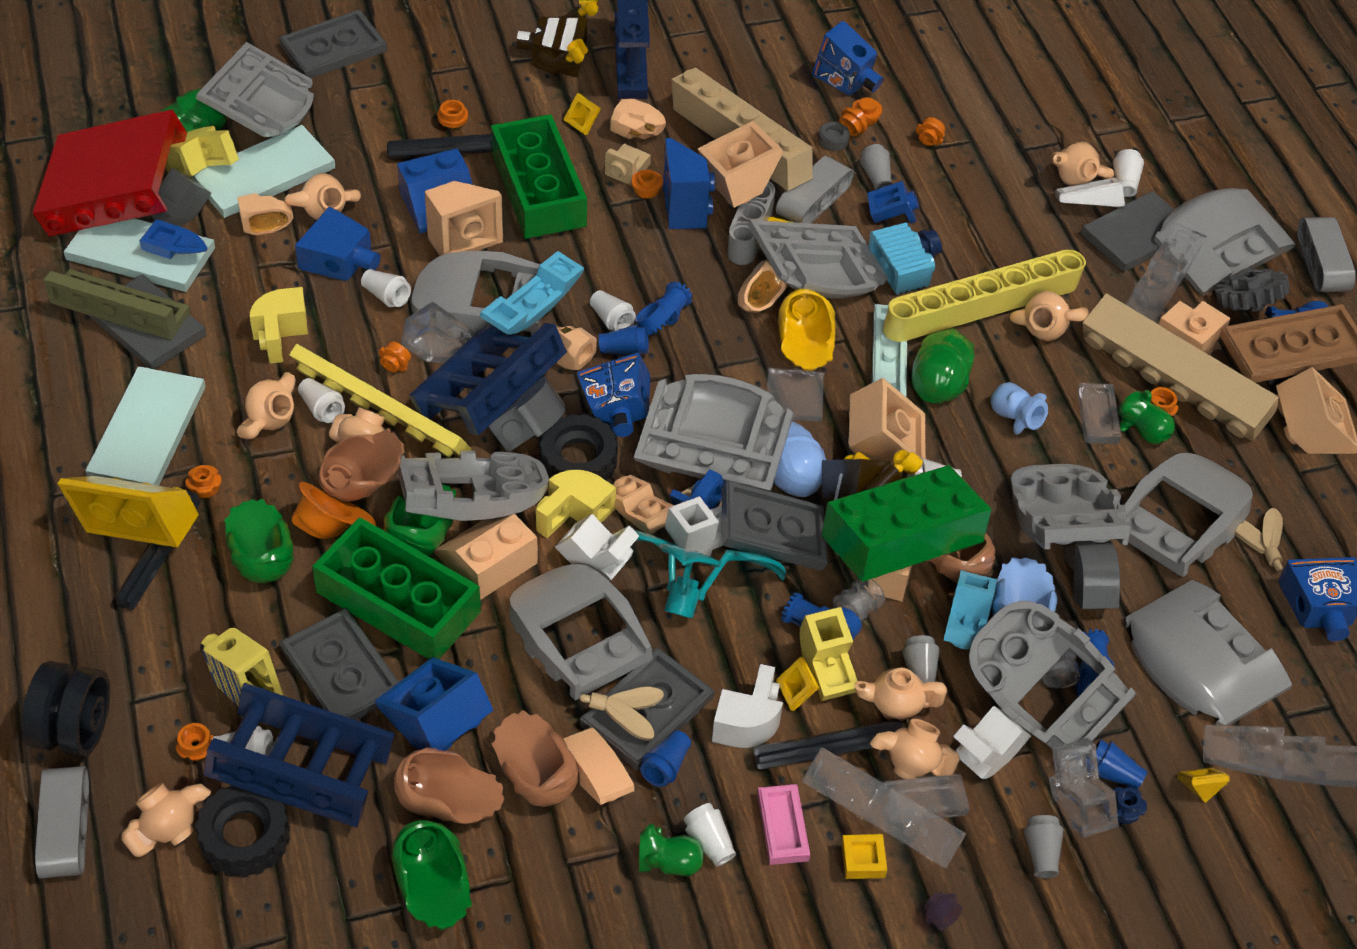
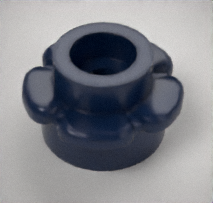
[918,229,942,259]
[1108,787,1147,824]

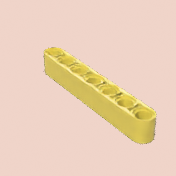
[883,250,1086,342]

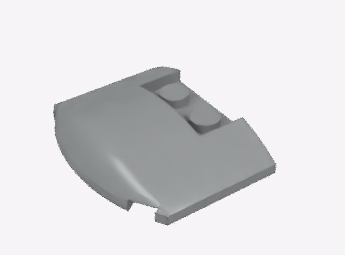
[196,42,314,137]
[1154,188,1296,296]
[748,220,888,299]
[634,374,794,492]
[1125,580,1292,729]

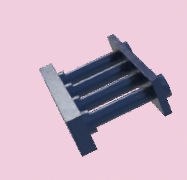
[614,0,650,99]
[409,323,567,435]
[204,683,395,828]

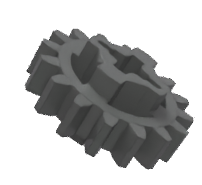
[1215,268,1290,312]

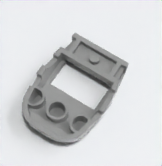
[411,251,543,337]
[397,451,549,521]
[1124,453,1253,577]
[1011,464,1131,549]
[509,564,653,700]
[969,601,1136,762]

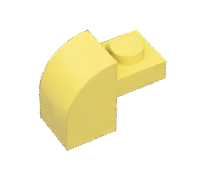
[166,126,239,177]
[250,287,308,364]
[535,470,616,538]
[800,607,858,701]

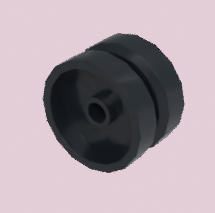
[22,661,110,757]

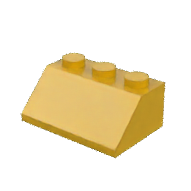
[57,476,199,548]

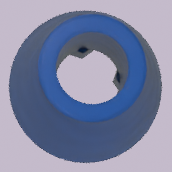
[599,324,649,356]
[640,730,691,787]
[1085,739,1148,790]

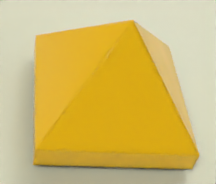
[563,93,601,135]
[776,657,819,711]
[1177,768,1230,803]

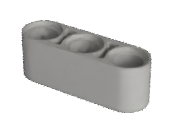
[776,156,854,223]
[727,181,775,265]
[1297,217,1355,292]
[35,766,89,879]

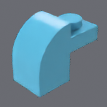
[944,570,997,649]

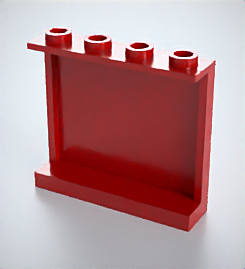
[32,109,187,237]

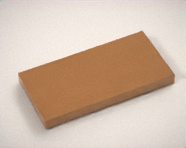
[1219,304,1357,383]

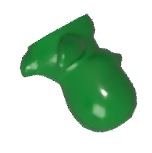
[1118,390,1175,444]
[639,823,703,876]

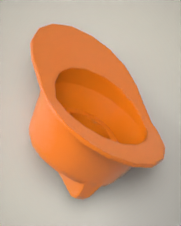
[291,482,376,539]

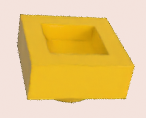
[841,834,887,879]

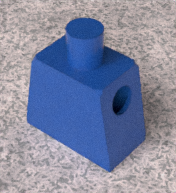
[295,207,381,281]

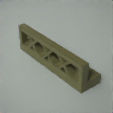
[44,269,191,340]

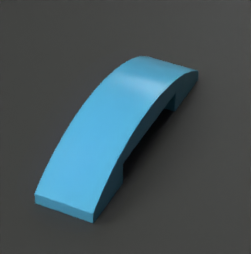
[480,251,584,335]

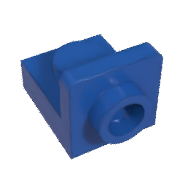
[867,181,919,224]
[669,469,724,510]

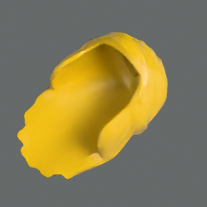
[778,289,836,372]

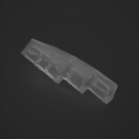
[1126,223,1207,322]
[1203,725,1357,787]
[801,747,966,869]

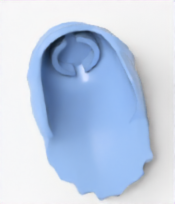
[774,421,827,497]
[991,558,1058,616]

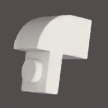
[665,496,722,557]
[555,514,639,581]
[712,664,783,748]
[953,706,1031,779]

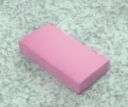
[757,784,810,865]

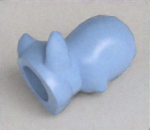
[990,382,1048,435]

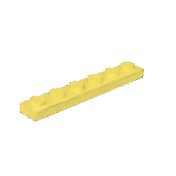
[289,344,472,458]

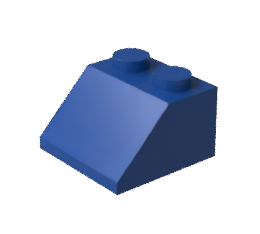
[663,138,715,229]
[397,148,473,233]
[375,657,493,751]

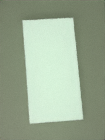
[192,125,335,218]
[64,219,215,292]
[85,366,206,486]

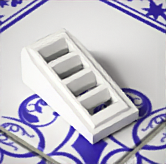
[1055,178,1125,207]

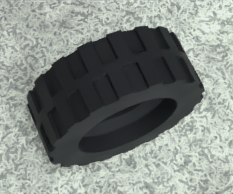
[540,414,618,481]
[196,785,290,878]

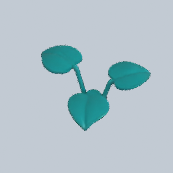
[634,530,786,619]

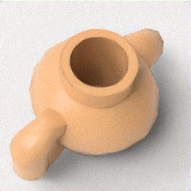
[1050,142,1114,186]
[285,173,361,220]
[1010,291,1089,341]
[237,372,296,439]
[329,407,385,443]
[855,668,947,722]
[870,719,960,781]
[121,783,211,857]

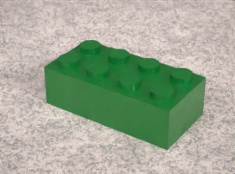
[491,114,587,239]
[821,465,992,582]
[312,517,481,659]

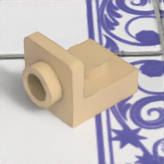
[605,144,651,186]

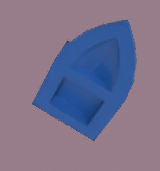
[139,219,208,259]

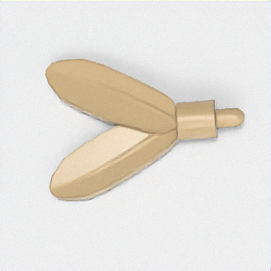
[1235,508,1283,571]
[579,687,664,741]

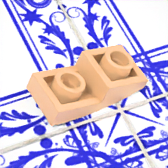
[613,475,674,534]
[563,727,634,805]

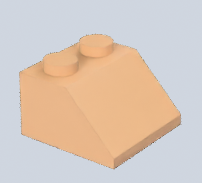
[698,121,783,208]
[425,181,503,256]
[1276,367,1357,454]
[848,378,926,465]
[435,514,538,600]

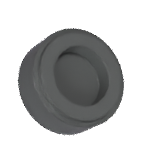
[818,122,850,151]

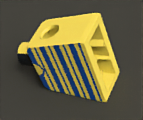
[200,628,283,707]

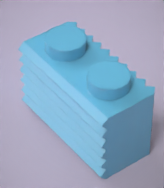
[868,222,935,295]

